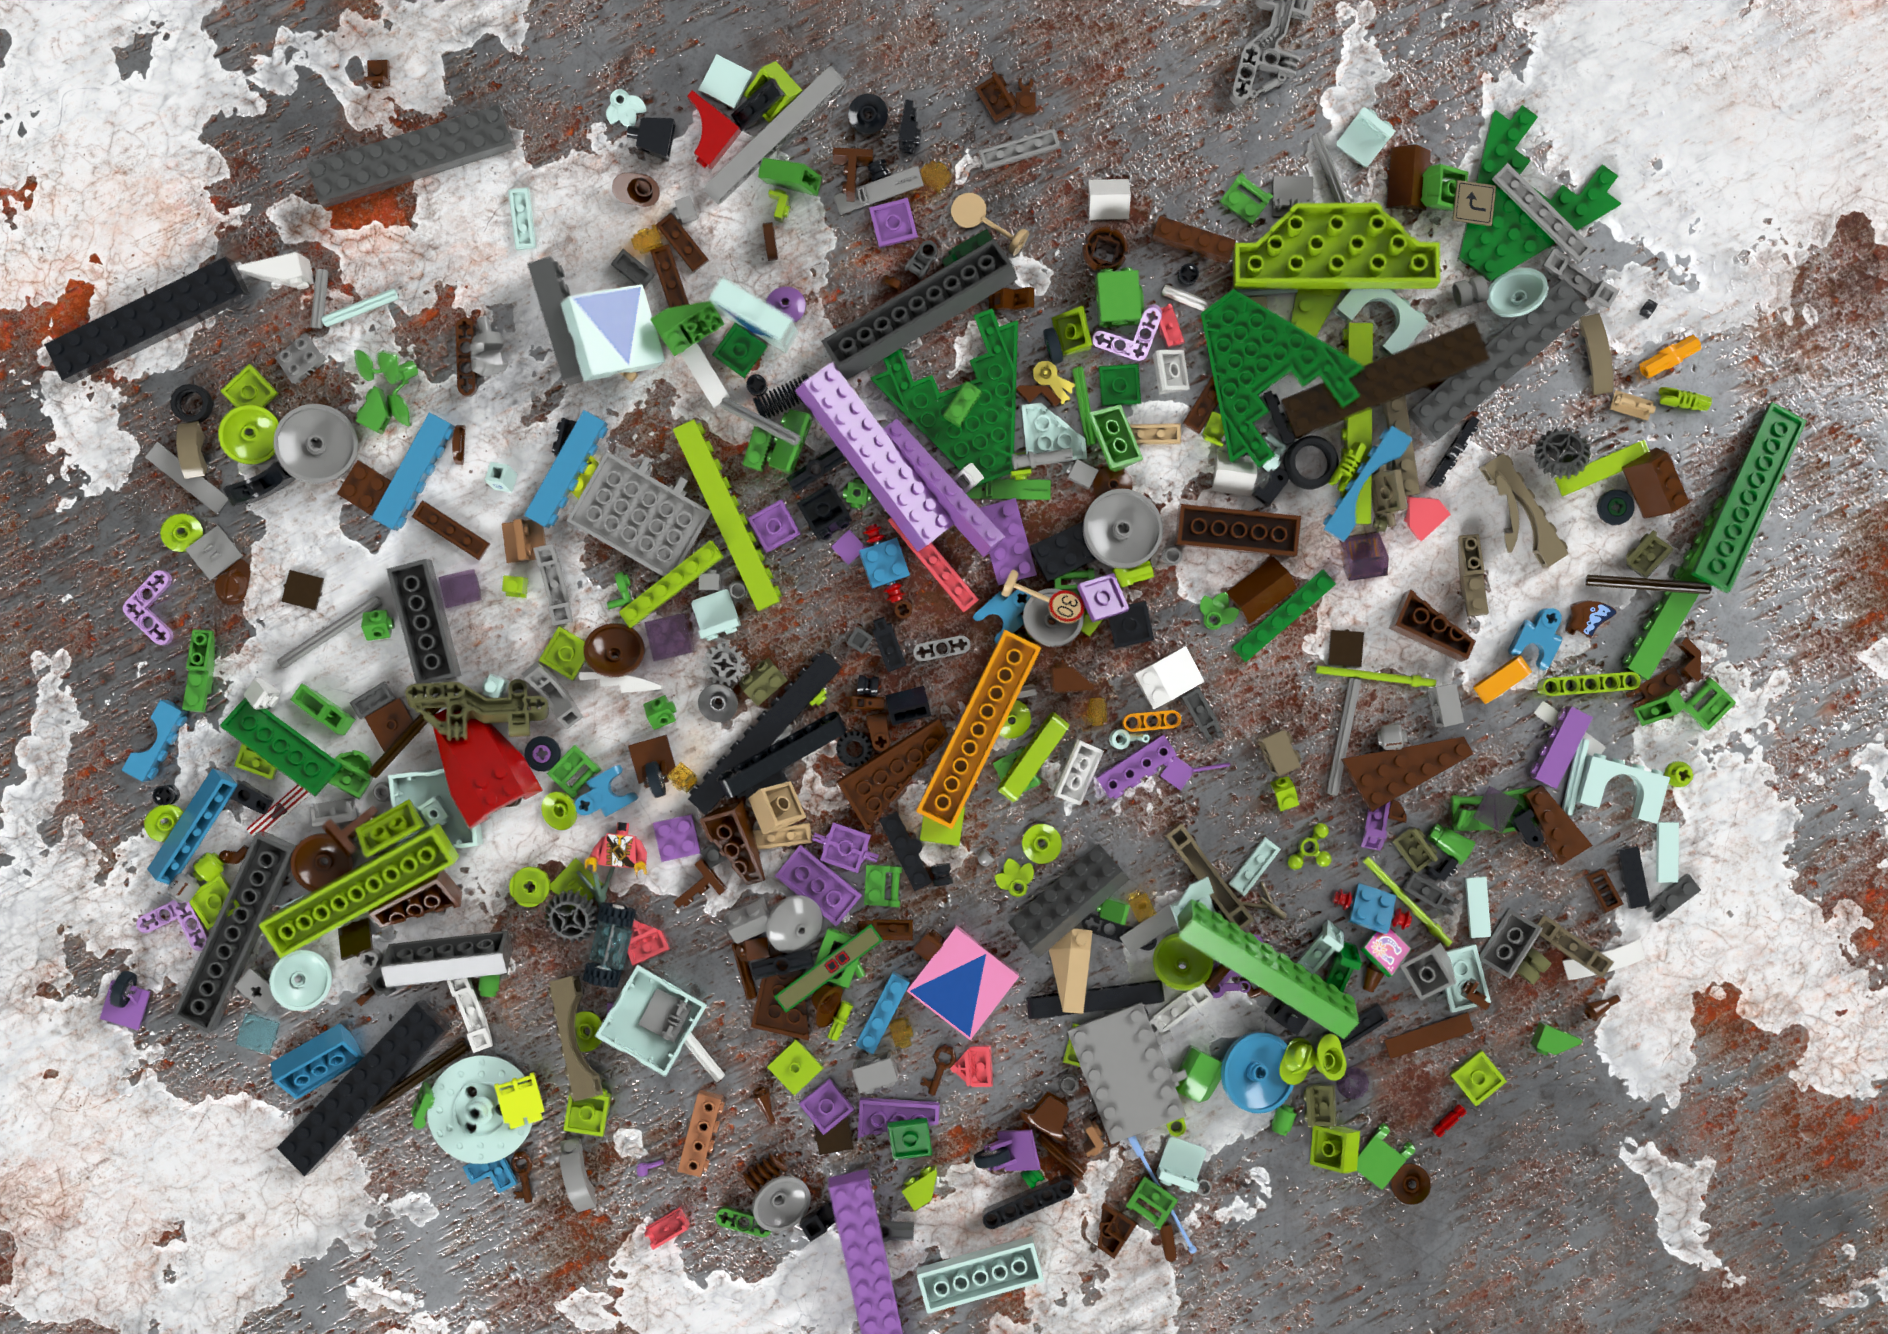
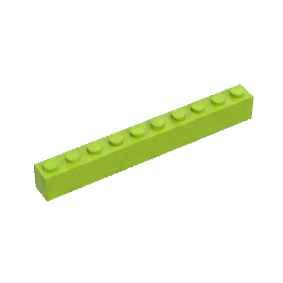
[1340,323,1373,525]
[672,419,782,612]

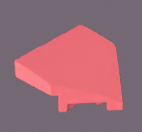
[1404,496,1451,541]
[624,920,671,966]
[950,1045,993,1087]

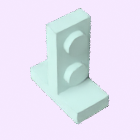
[1297,919,1344,974]

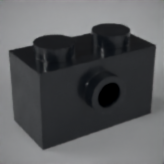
[885,686,932,725]

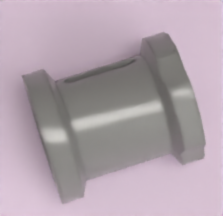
[360,949,383,969]

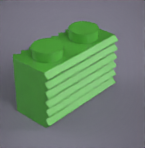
[943,381,981,427]
[743,426,775,472]

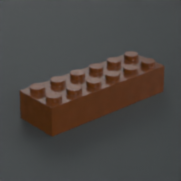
[1174,504,1301,557]

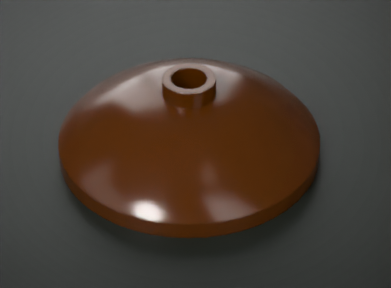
[584,623,645,678]
[291,833,353,892]

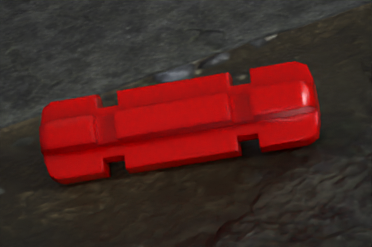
[1432,1104,1467,1138]

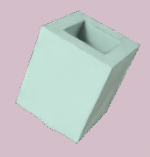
[485,462,518,493]

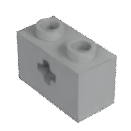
[235,965,278,1013]

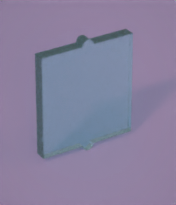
[236,1013,280,1055]

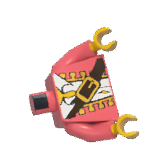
[585,822,648,876]

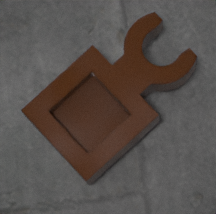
[1015,78,1036,114]

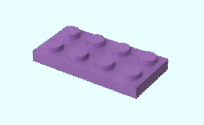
[979,498,1037,586]
[775,844,862,927]

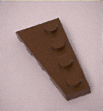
[1523,785,1593,865]

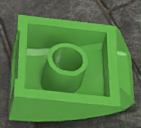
[1420,164,1468,211]
[1175,1045,1223,1103]

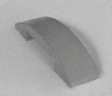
[1542,248,1619,309]
[533,543,573,626]

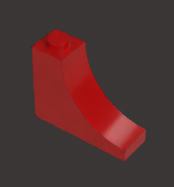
[687,90,741,170]

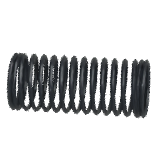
[753,373,809,419]

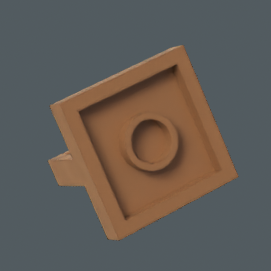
[502,519,546,563]

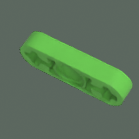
[715,1206,771,1237]

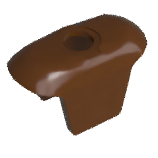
[1019,1091,1069,1141]

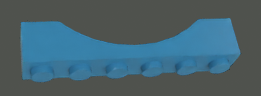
[1323,426,1413,543]

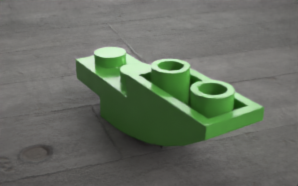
[182,629,215,712]

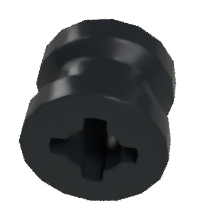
[867,159,891,182]

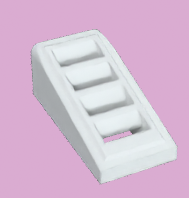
[952,463,984,493]

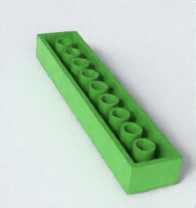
[1177,899,1359,1039]

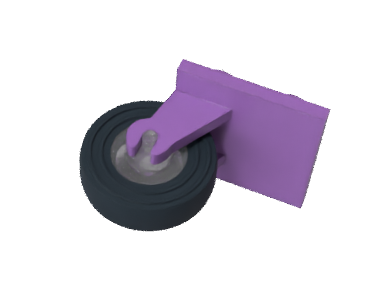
[100,971,151,1030]
[974,1130,1041,1171]

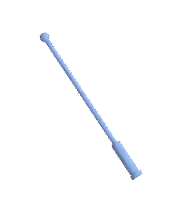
[1128,1136,1197,1253]

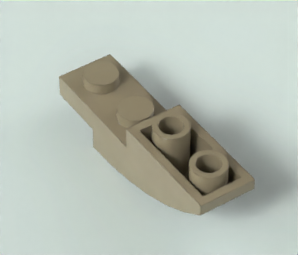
[1458,534,1489,617]

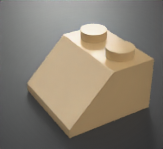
[748,781,806,834]

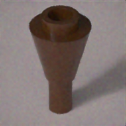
[1584,994,1621,1021]
[751,1086,775,1124]

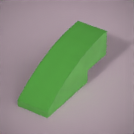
[290,683,356,736]

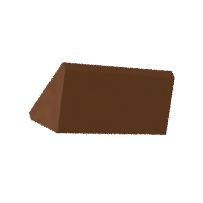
[1386,144,1431,211]
[1226,557,1297,624]

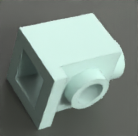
[482,674,510,698]
[417,795,452,827]

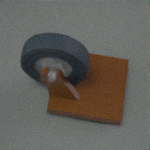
[628,735,678,798]

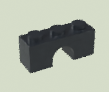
[799,1200,836,1242]

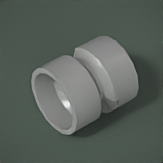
[1452,275,1489,308]

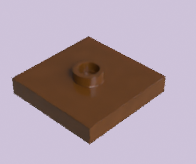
[364,698,420,752]

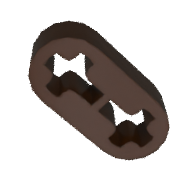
[763,222,778,261]

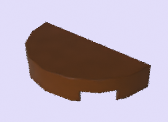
[452,425,466,465]

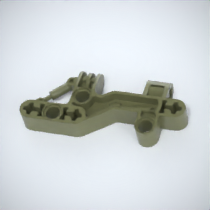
[405,679,549,741]

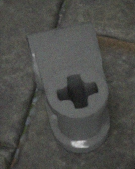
[904,240,938,281]

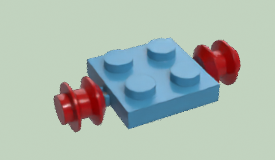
[859,524,910,603]
[1332,883,1412,934]

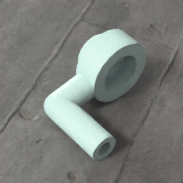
[1262,432,1287,471]
[1109,729,1150,749]

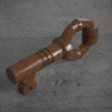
[920,1044,956,1096]
[511,1151,533,1203]

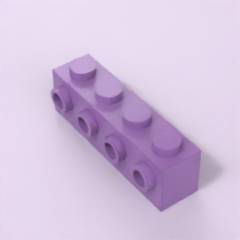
[1530,706,1593,789]
[1095,734,1177,799]

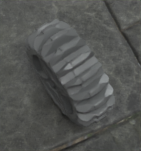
[1534,427,1591,479]
[544,889,598,943]

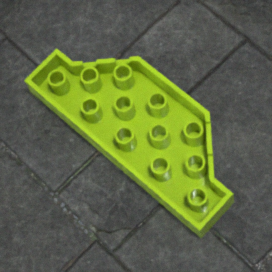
[1233,203,1441,290]

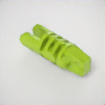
[1659,387,1712,411]
[1329,442,1367,492]

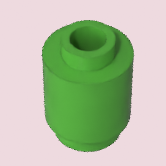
[478,975,500,997]
[1271,1104,1297,1136]

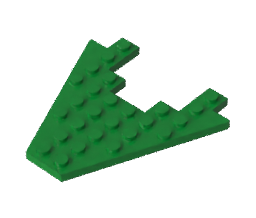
[1458,105,1621,282]
[1201,289,1365,468]
[870,309,1018,487]

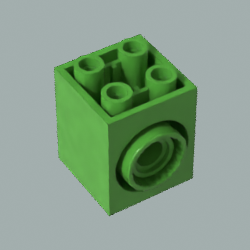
[1094,267,1144,328]

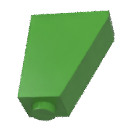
[758,158,822,196]

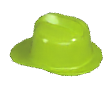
[1315,1033,1347,1081]
[1279,1037,1316,1085]

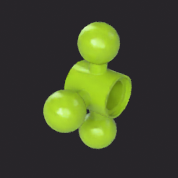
[1288,823,1332,870]

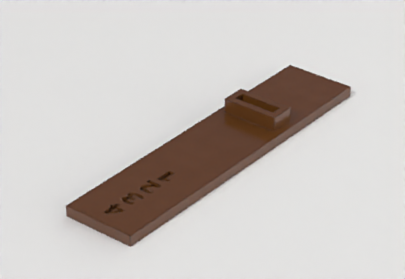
[1384,1012,1474,1059]

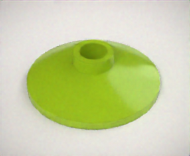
[160,513,203,552]
[999,700,1031,739]
[541,791,577,830]
[144,804,184,842]
[1022,824,1062,864]
[575,1011,603,1052]

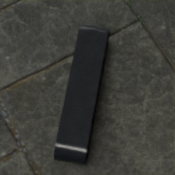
[982,1175,1075,1229]

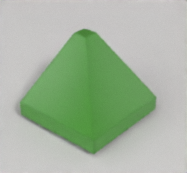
[1452,808,1471,829]

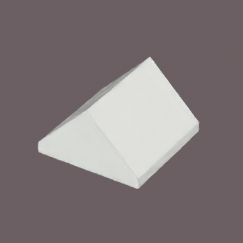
[1088,179,1131,220]
[1153,350,1190,395]
[1211,451,1257,497]

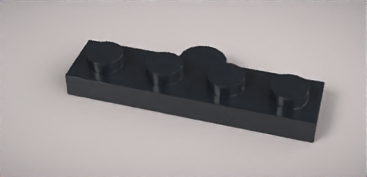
[1425,416,1479,489]
[879,811,932,891]

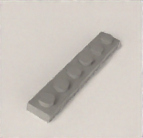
[1492,163,1593,263]

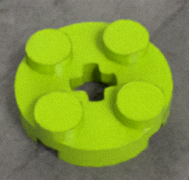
[509,866,551,907]

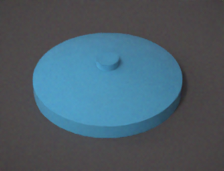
[1221,1032,1294,1114]

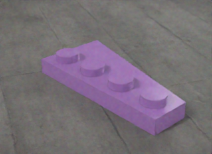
[858,1097,940,1138]

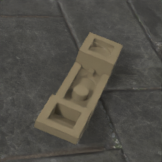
[1579,313,1613,396]
[1494,471,1519,553]
[1537,915,1614,979]

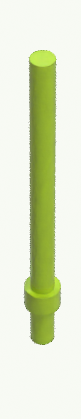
[1315,665,1436,687]
[1363,856,1452,947]

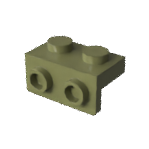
[1626,530,1673,579]
[739,658,788,706]
[1391,826,1439,873]
[1304,1084,1337,1128]

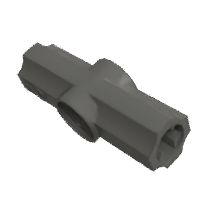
[879,1219,914,1242]

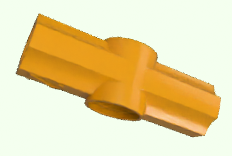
[1639,334,1701,379]

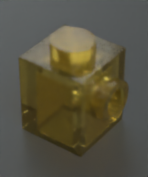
[920,160,952,195]
[1126,890,1157,923]

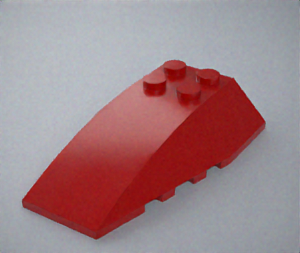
[433,709,543,829]

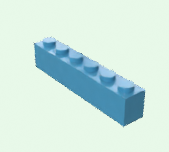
[524,410,608,528]
[372,412,455,531]
[147,768,238,885]

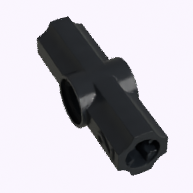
[786,446,846,493]
[751,949,814,980]

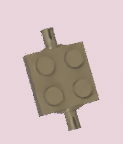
[1371,464,1407,527]

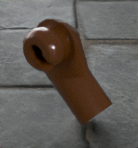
[219,845,249,864]

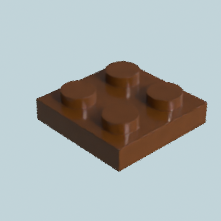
[337,460,391,516]

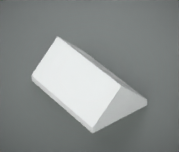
[1052,739,1104,806]

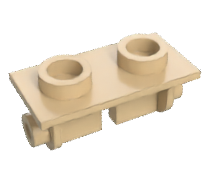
[1610,390,1656,421]

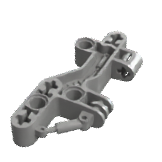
[1230,0,1315,106]

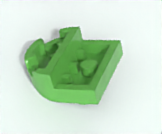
[328,750,373,800]

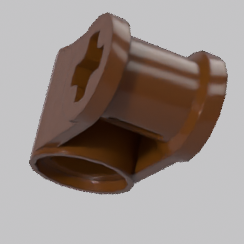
[866,712,890,751]

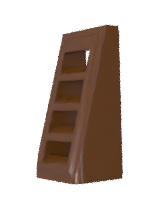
[1585,868,1624,914]

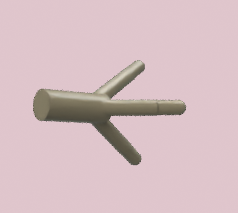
[1241,881,1287,920]

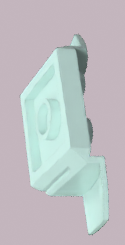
[1170,877,1216,941]

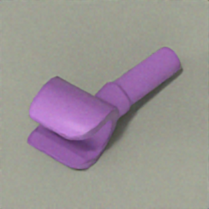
[637,1159,664,1177]

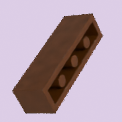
[1151,216,1236,264]

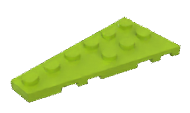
[1290,289,1343,337]

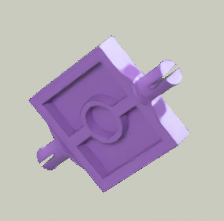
[812,822,879,873]

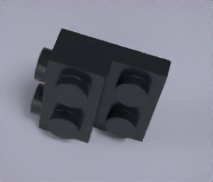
[898,99,921,154]
[797,483,852,540]

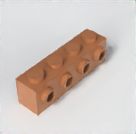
[678,1089,725,1177]

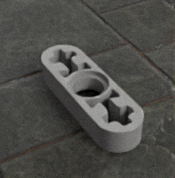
[913,636,970,661]

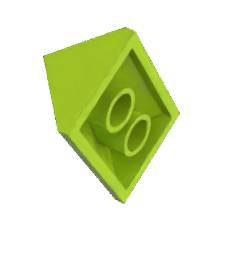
[355,799,425,858]

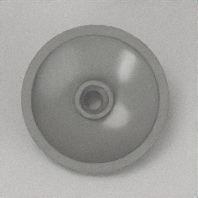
[1023,589,1083,647]
[766,895,823,953]
[752,1176,811,1231]

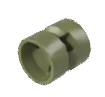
[1516,947,1552,985]

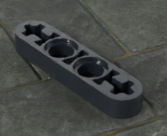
[1081,913,1157,951]

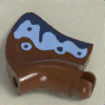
[1565,600,1617,638]

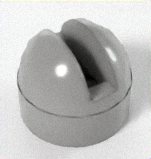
[978,849,995,866]
[1196,1179,1212,1196]

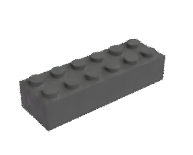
[527,256,584,385]
[387,559,461,684]
[1008,844,1130,958]
[381,930,513,987]

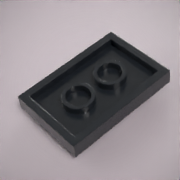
[1030,522,1098,583]

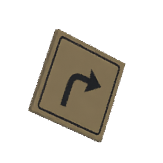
[1452,180,1496,226]

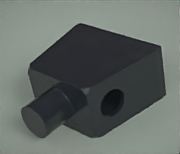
[627,117,676,161]
[1265,997,1309,1036]

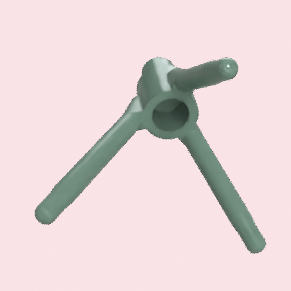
[577,866,615,908]

